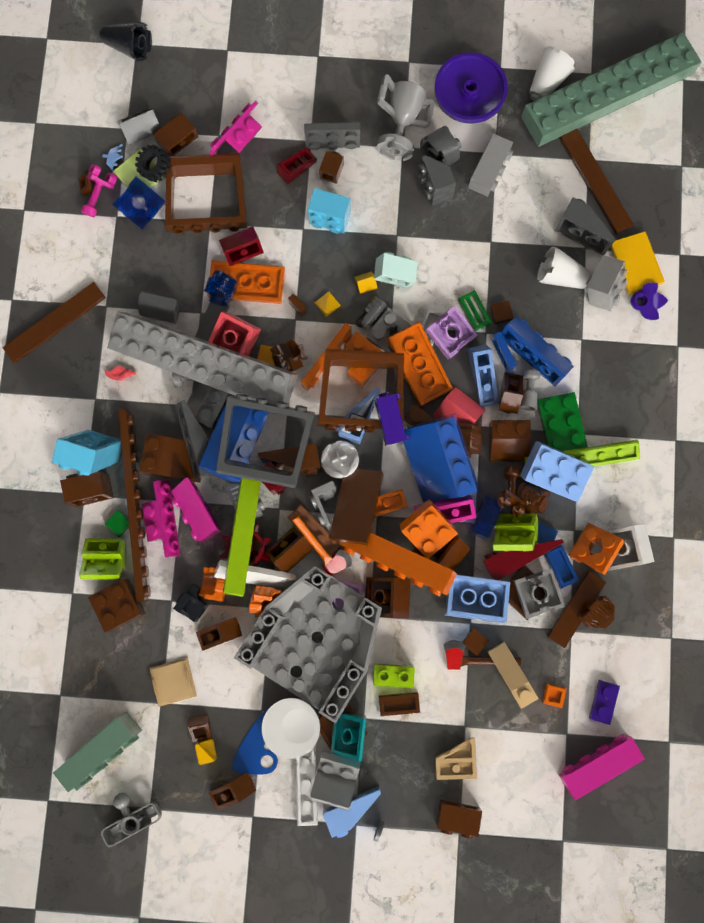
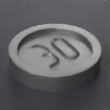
[373,820,385,842]

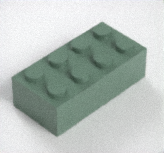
[53,712,142,792]

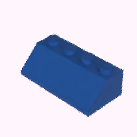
[502,317,574,387]
[197,400,269,483]

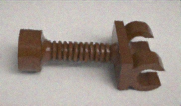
[497,466,525,518]

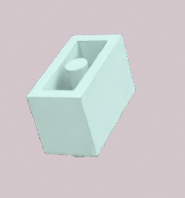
[374,252,417,288]

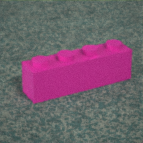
[559,734,645,801]

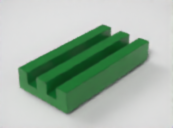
[458,290,492,332]

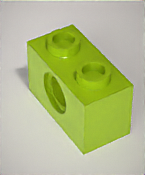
[373,664,415,688]

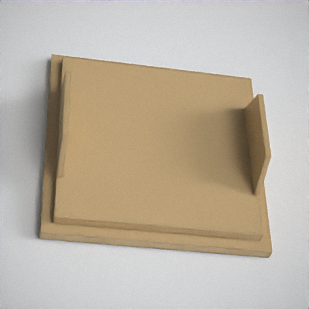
[149,657,197,707]

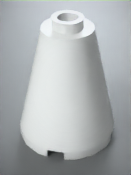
[529,46,576,101]
[537,246,592,289]

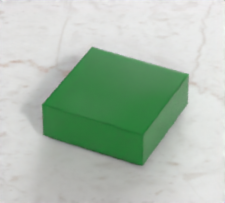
[105,510,129,537]

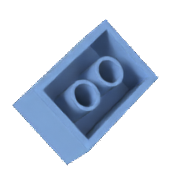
[520,441,594,502]

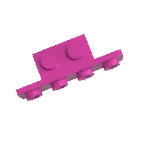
[209,100,262,156]
[142,480,181,557]

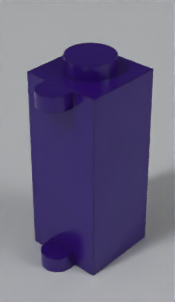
[374,392,411,446]

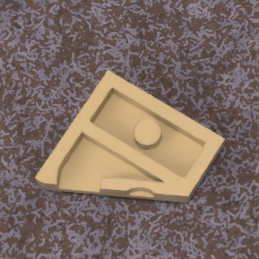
[435,737,477,780]

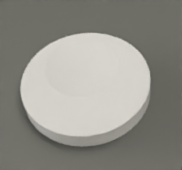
[262,698,320,759]

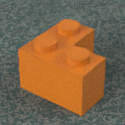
[345,331,383,388]

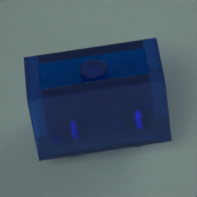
[468,495,505,540]

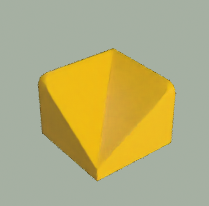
[195,739,217,765]

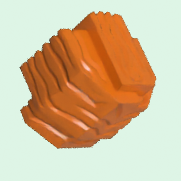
[199,567,226,602]
[249,586,282,618]

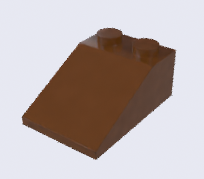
[139,433,201,483]
[258,444,321,477]

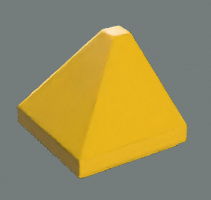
[314,292,341,317]

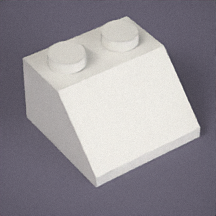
[607,524,655,571]

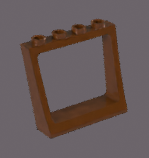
[165,153,247,234]
[317,349,404,433]

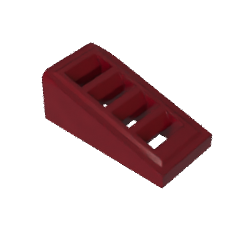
[277,147,317,184]

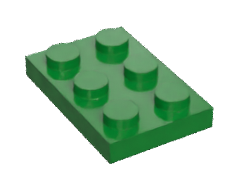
[537,392,588,451]

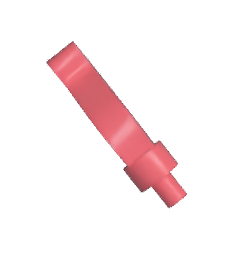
[105,366,136,381]

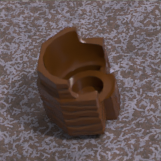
[270,339,308,371]
[459,423,482,458]
[515,481,550,514]
[578,596,615,629]

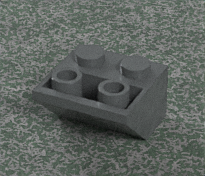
[418,155,456,206]

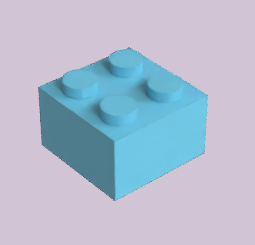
[308,188,351,234]

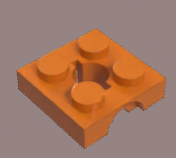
[569,523,624,575]

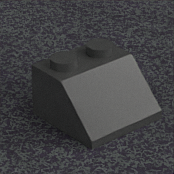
[187,382,229,431]

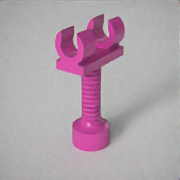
[81,164,117,218]

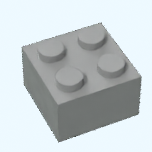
[586,255,628,311]

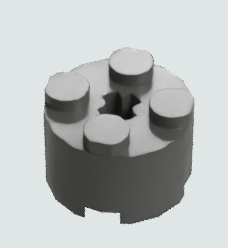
[420,126,462,166]

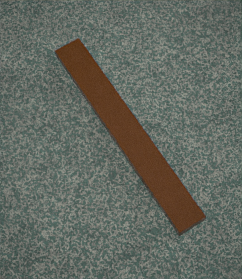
[559,129,633,234]

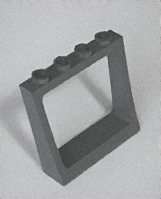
[216,394,315,488]

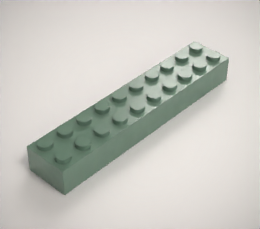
[521,32,701,147]

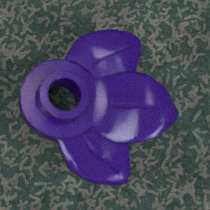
[630,283,668,320]

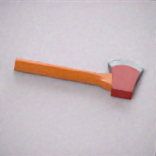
[292,515,352,576]

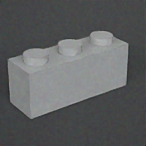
[468,133,514,197]

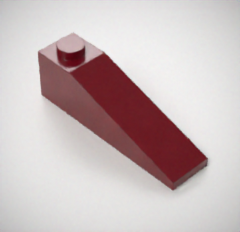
[482,539,564,580]

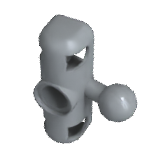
[101,793,162,847]

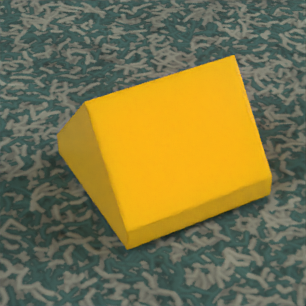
[354,271,377,294]

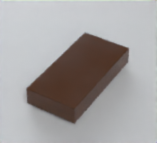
[379,692,420,716]

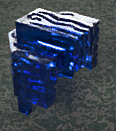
[204,270,238,306]

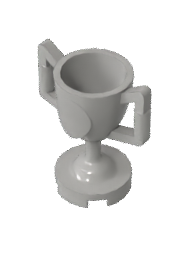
[377,74,435,161]

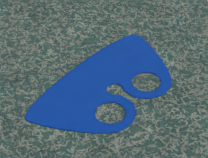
[232,705,278,775]

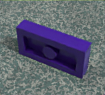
[589,680,620,725]

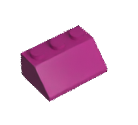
[171,477,222,543]

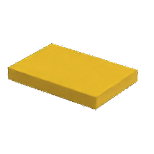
[610,231,665,295]

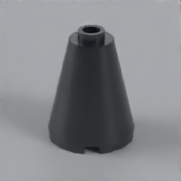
[99,22,152,61]

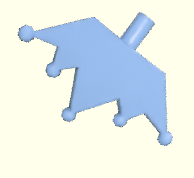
[102,144,123,174]

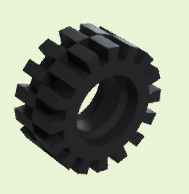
[135,144,172,182]

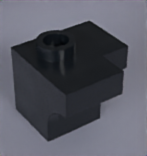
[173,584,209,622]

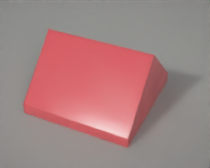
[432,387,485,424]

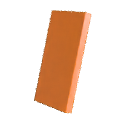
[207,260,285,304]
[385,321,453,407]

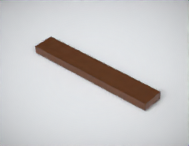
[2,282,106,363]

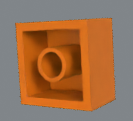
[399,499,458,559]

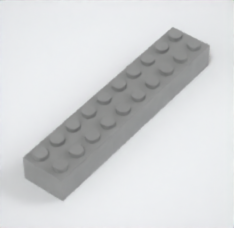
[107,312,298,407]

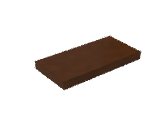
[329,469,384,545]

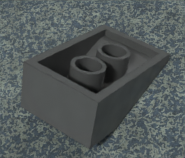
[555,197,615,255]

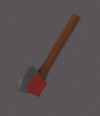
[443,640,521,670]

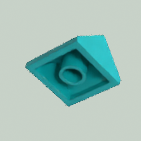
[331,713,366,761]

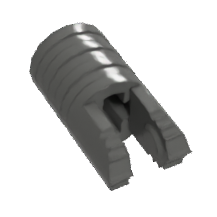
[355,296,387,329]

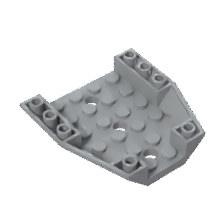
[234,566,382,723]

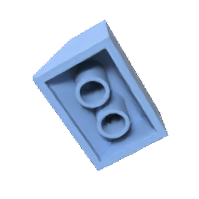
[444,575,510,623]

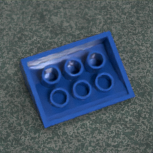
[403,413,479,503]

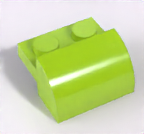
[493,513,538,551]
[79,538,126,580]

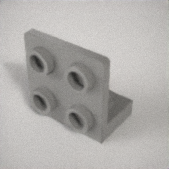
[309,481,337,529]
[310,751,361,810]

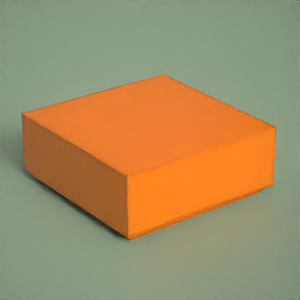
[542,683,566,708]

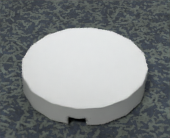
[321,441,359,478]

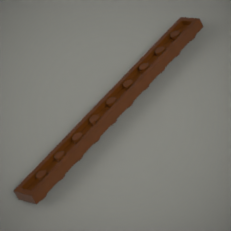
[118,409,151,602]

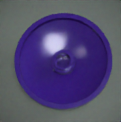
[434,53,508,124]

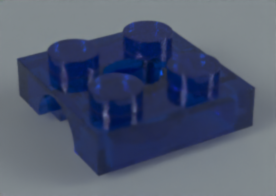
[112,176,166,231]

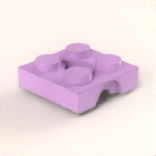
[425,306,477,360]

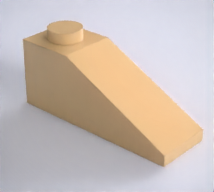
[487,642,539,709]

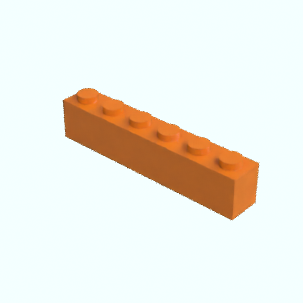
[339,533,457,597]

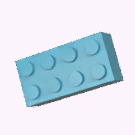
[52,430,122,475]

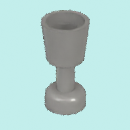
[519,370,540,411]

